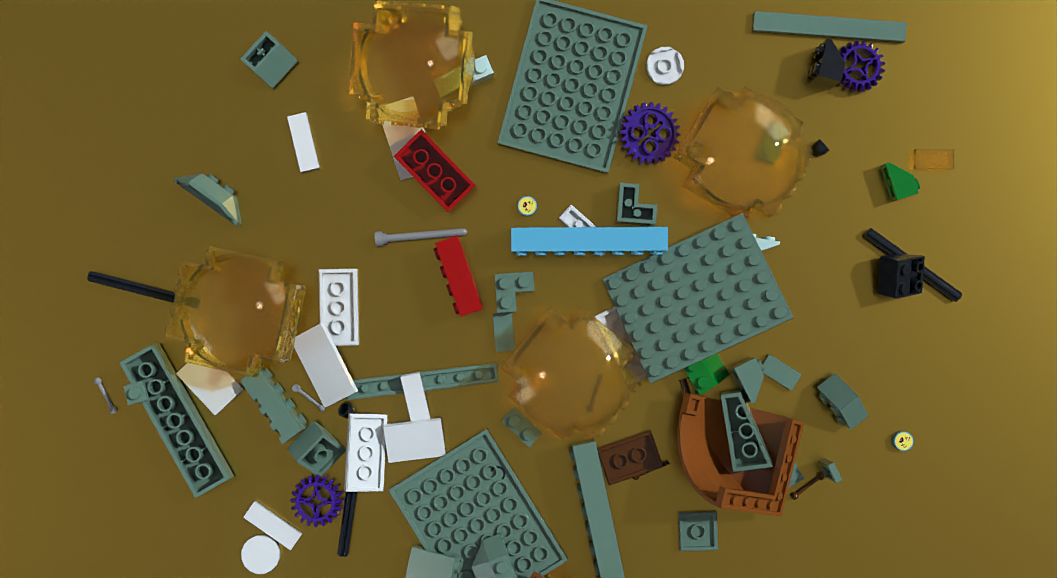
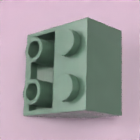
[240,31,298,89]

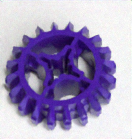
[839,40,885,92]
[290,474,343,527]

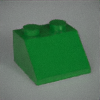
[682,354,730,395]

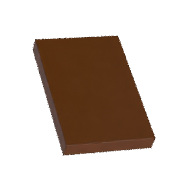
[597,430,664,486]

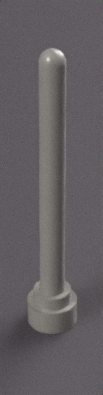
[375,228,467,247]

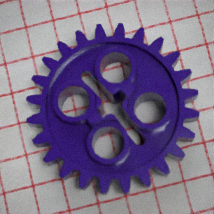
[618,102,681,165]

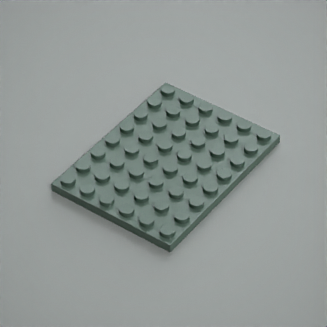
[498,0,648,173]
[603,213,794,384]
[389,429,568,578]

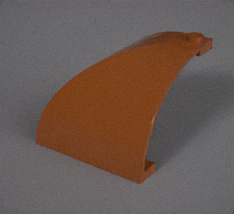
[677,393,804,516]

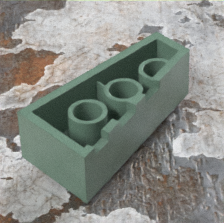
[240,366,307,444]
[721,389,773,472]

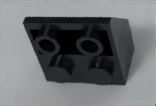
[809,38,846,88]
[878,254,925,299]

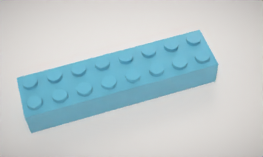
[511,227,668,255]

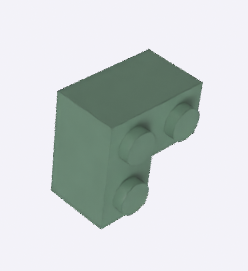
[616,183,657,226]
[495,272,535,313]
[817,373,869,430]

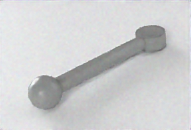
[94,377,117,414]
[292,384,325,412]

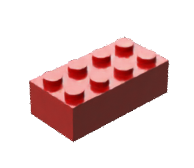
[394,129,476,212]
[433,235,484,317]

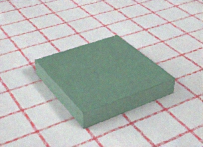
[678,511,718,551]

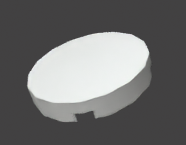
[646,47,684,85]
[241,535,280,574]

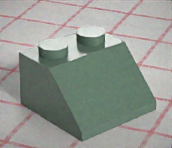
[729,357,764,403]
[287,421,346,477]

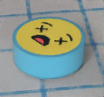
[518,196,537,216]
[893,431,913,451]

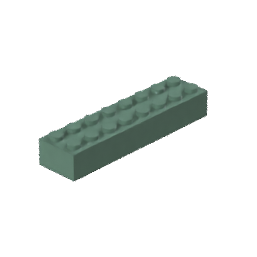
[120,343,234,498]
[569,438,625,578]

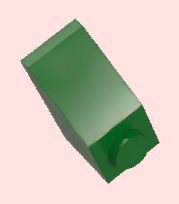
[881,162,920,202]

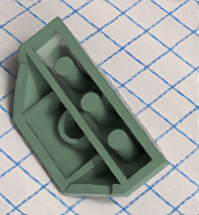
[173,173,242,227]
[472,533,518,578]

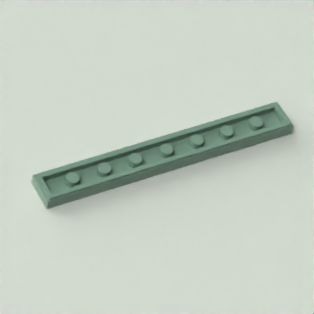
[752,11,907,43]
[347,363,499,400]

